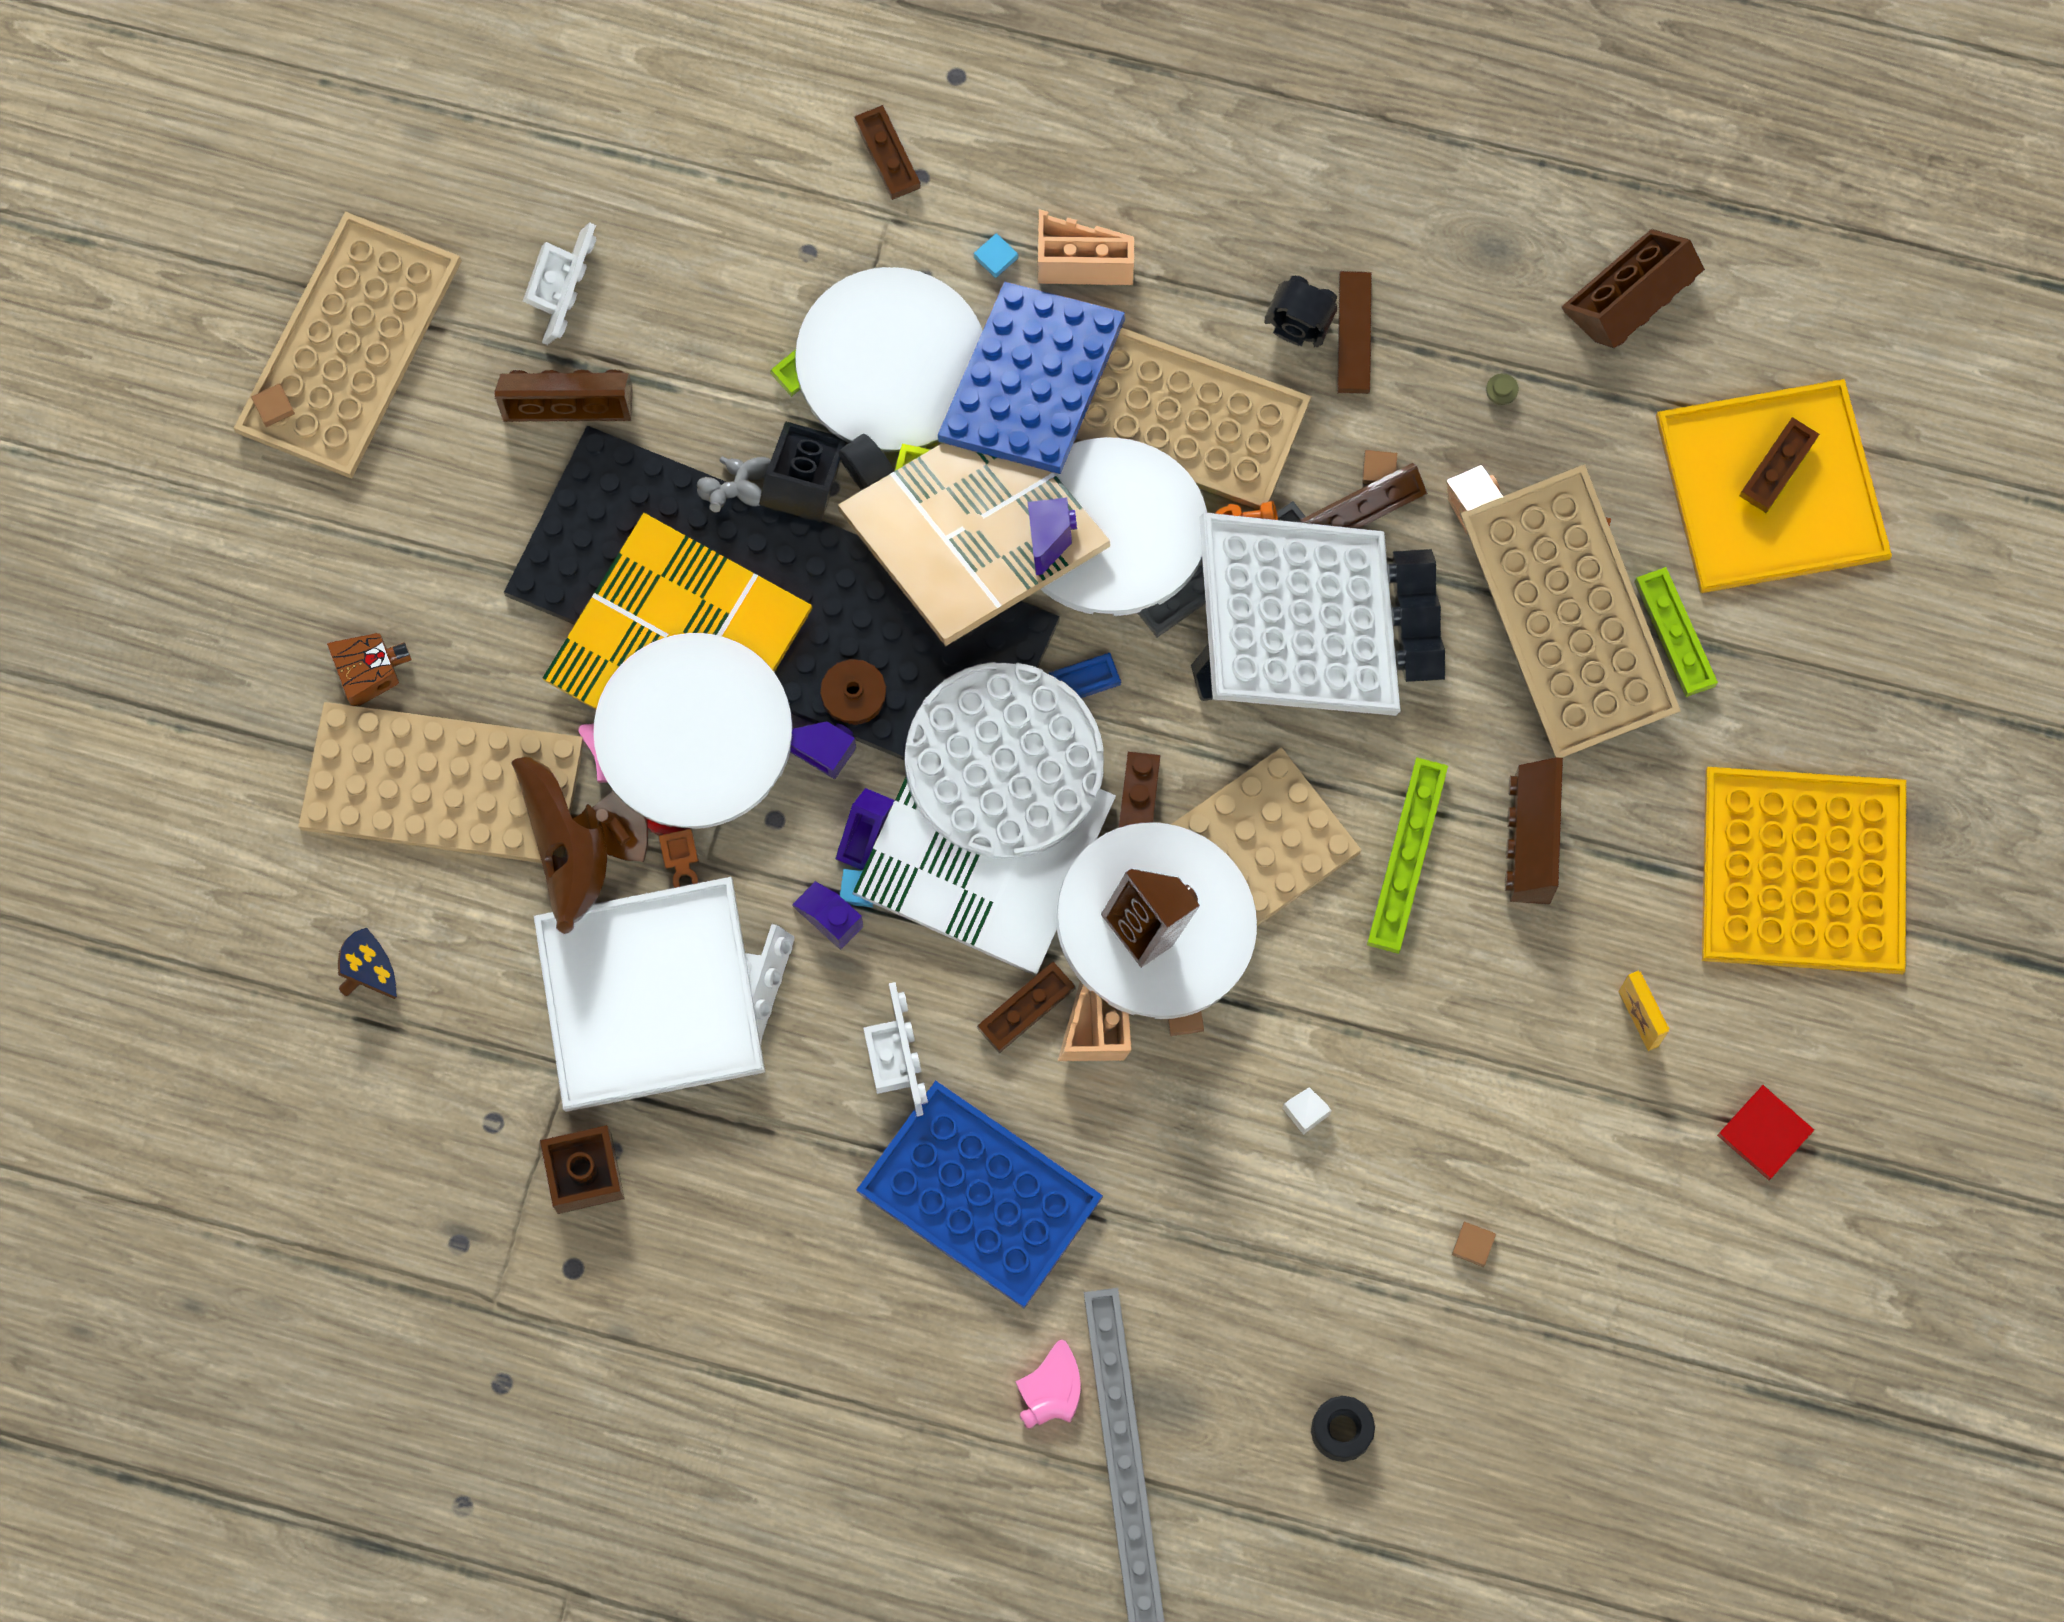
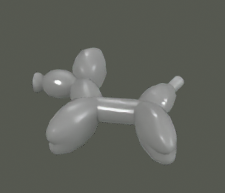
[697,456,771,512]

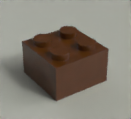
[540,1125,625,1214]

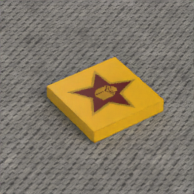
[1618,970,1669,1051]

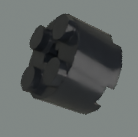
[1264,275,1338,347]

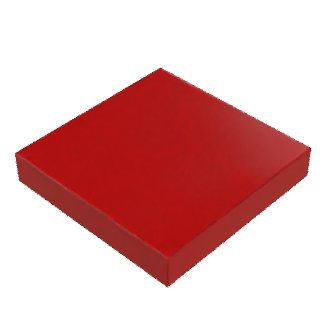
[1717,1085,1815,1181]

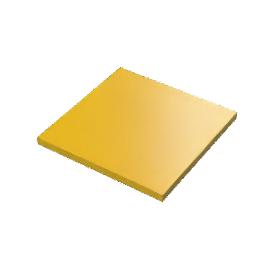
[1656,379,1892,594]

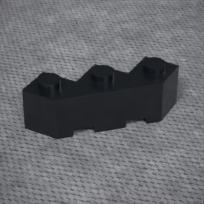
[1387,549,1445,682]

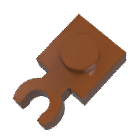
[659,829,699,888]

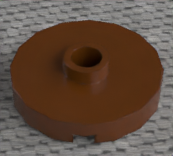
[820,659,887,725]

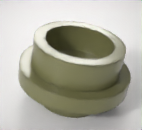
[1486,373,1519,405]

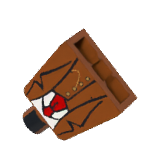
[327,633,412,707]

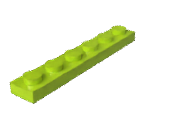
[1367,757,1448,954]

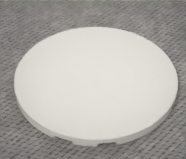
[796,267,983,452]
[1041,437,1207,616]
[593,633,793,829]
[905,662,1104,858]
[1056,822,1257,1019]

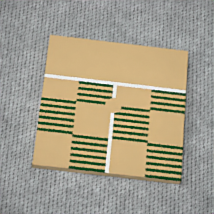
[838,443,1110,646]

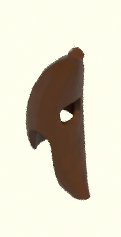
[511,757,607,934]

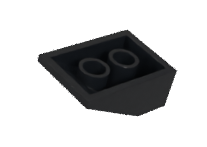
[759,421,846,522]

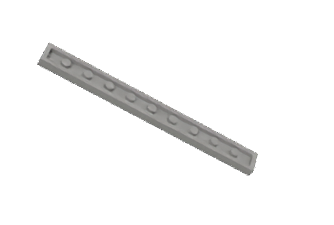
[1084,1288,1164,1622]

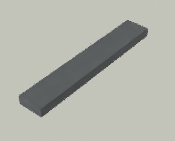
[1138,501,1306,637]

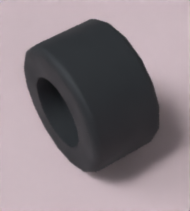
[838,434,894,490]
[1311,1395,1375,1462]

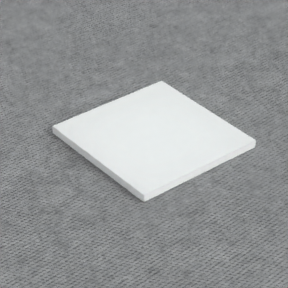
[534,877,765,1112]

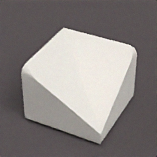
[1283,1087,1332,1135]

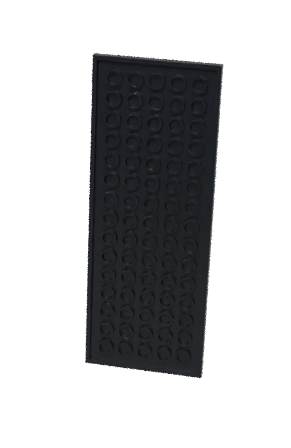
[504,425,1060,760]

